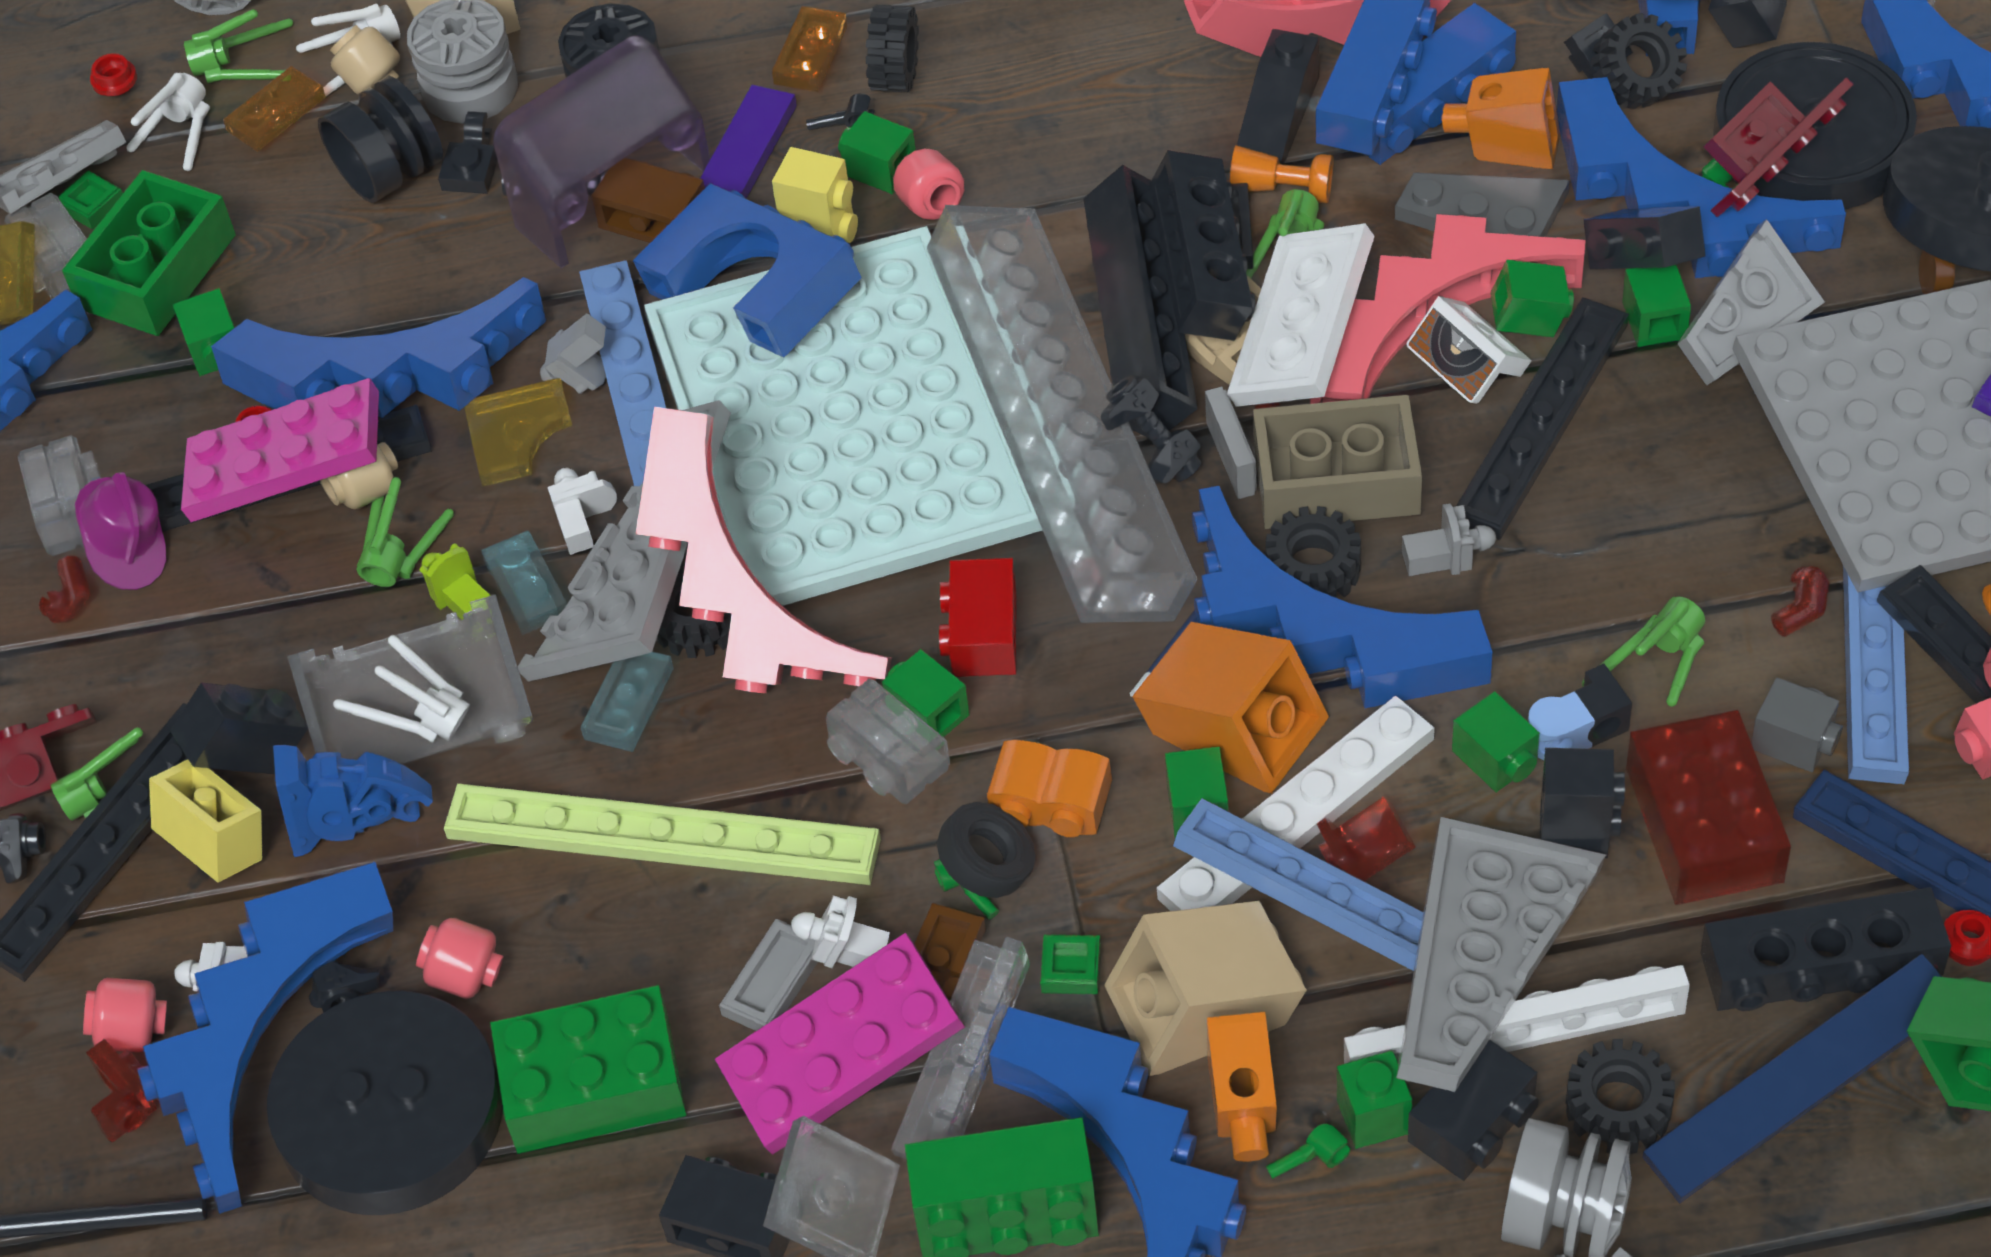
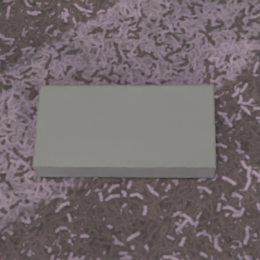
[1205,387,1257,499]
[719,919,818,1031]

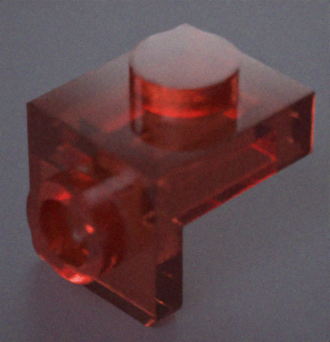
[1316,797,1416,882]
[86,1039,157,1142]

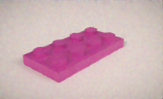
[181,378,379,522]
[715,933,965,1155]

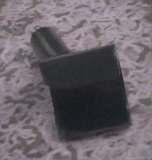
[806,93,875,131]

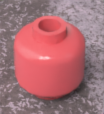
[893,148,965,220]
[416,918,504,999]
[83,978,167,1052]

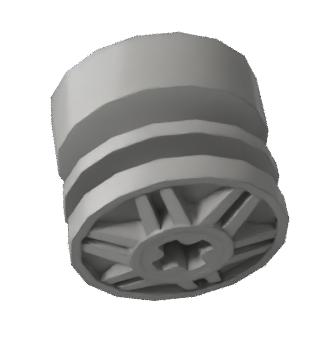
[407,0,518,124]
[1501,1118,1632,1257]

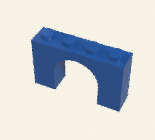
[633,183,862,358]

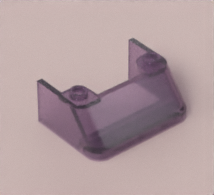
[493,36,710,268]

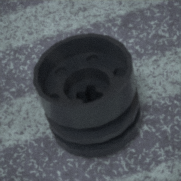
[558,3,668,131]
[318,75,443,203]

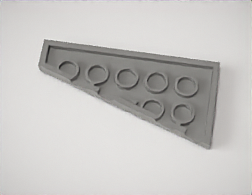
[516,400,731,682]
[1396,817,1606,1092]

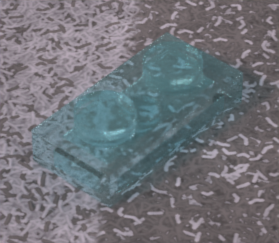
[481,530,567,635]
[580,652,674,752]

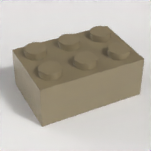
[1253,395,1422,529]

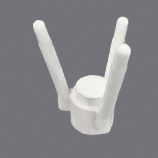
[296,3,400,100]
[126,73,210,171]
[333,635,470,743]

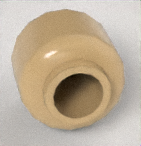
[330,25,400,95]
[320,442,398,510]

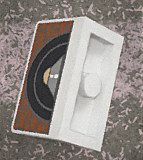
[1407,296,1532,404]

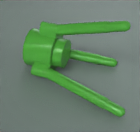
[184,9,293,83]
[1246,189,1324,279]
[356,477,454,587]
[1582,596,1705,707]
[51,727,143,821]

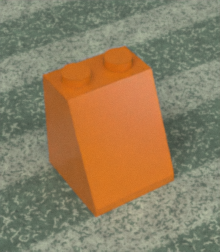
[1132,622,1329,794]

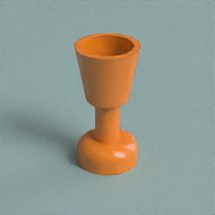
[1230,145,1334,203]

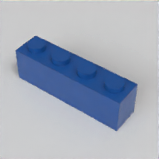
[1316,0,1437,156]
[1365,3,1516,165]

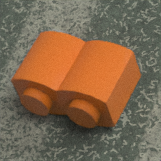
[987,740,1112,837]

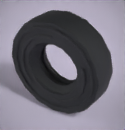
[937,802,1036,898]

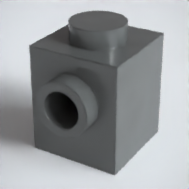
[1751,677,1843,773]

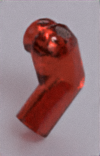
[39,555,91,624]
[1771,566,1829,637]

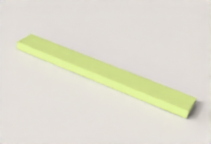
[444,784,881,885]

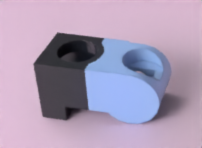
[1528,663,1632,760]

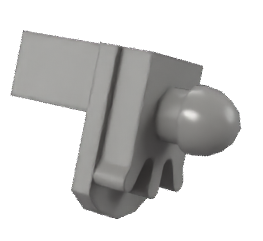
[540,313,606,394]
[1402,503,1496,576]

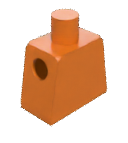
[1442,68,1560,169]
[1207,1012,1277,1162]

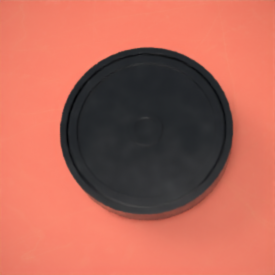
[1713,42,1917,209]
[1883,126,1991,272]
[267,991,503,1215]

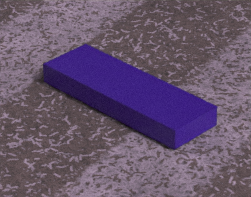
[700,85,797,199]

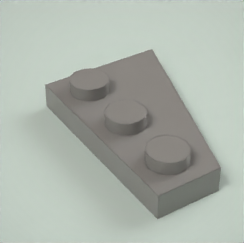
[0,120,126,214]
[1677,219,1825,385]

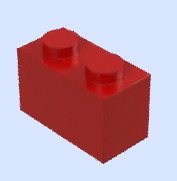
[939,558,1017,677]

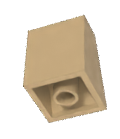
[1104,901,1307,1076]

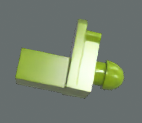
[419,543,496,629]

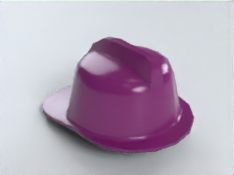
[74,472,166,590]

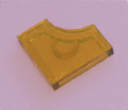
[0,221,35,325]
[464,378,572,486]

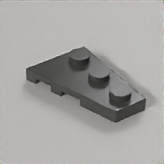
[1395,173,1570,237]

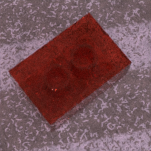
[1626,710,1791,905]

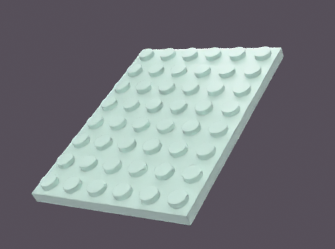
[644,226,1046,606]

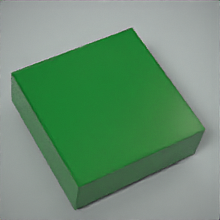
[55,170,123,230]
[1040,935,1101,994]

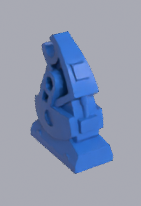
[273,745,433,857]

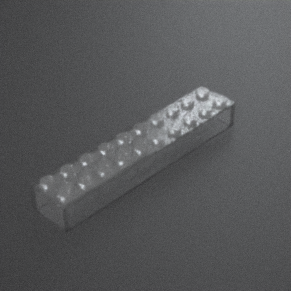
[927,205,1198,623]

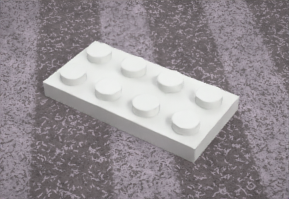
[1227,223,1374,407]

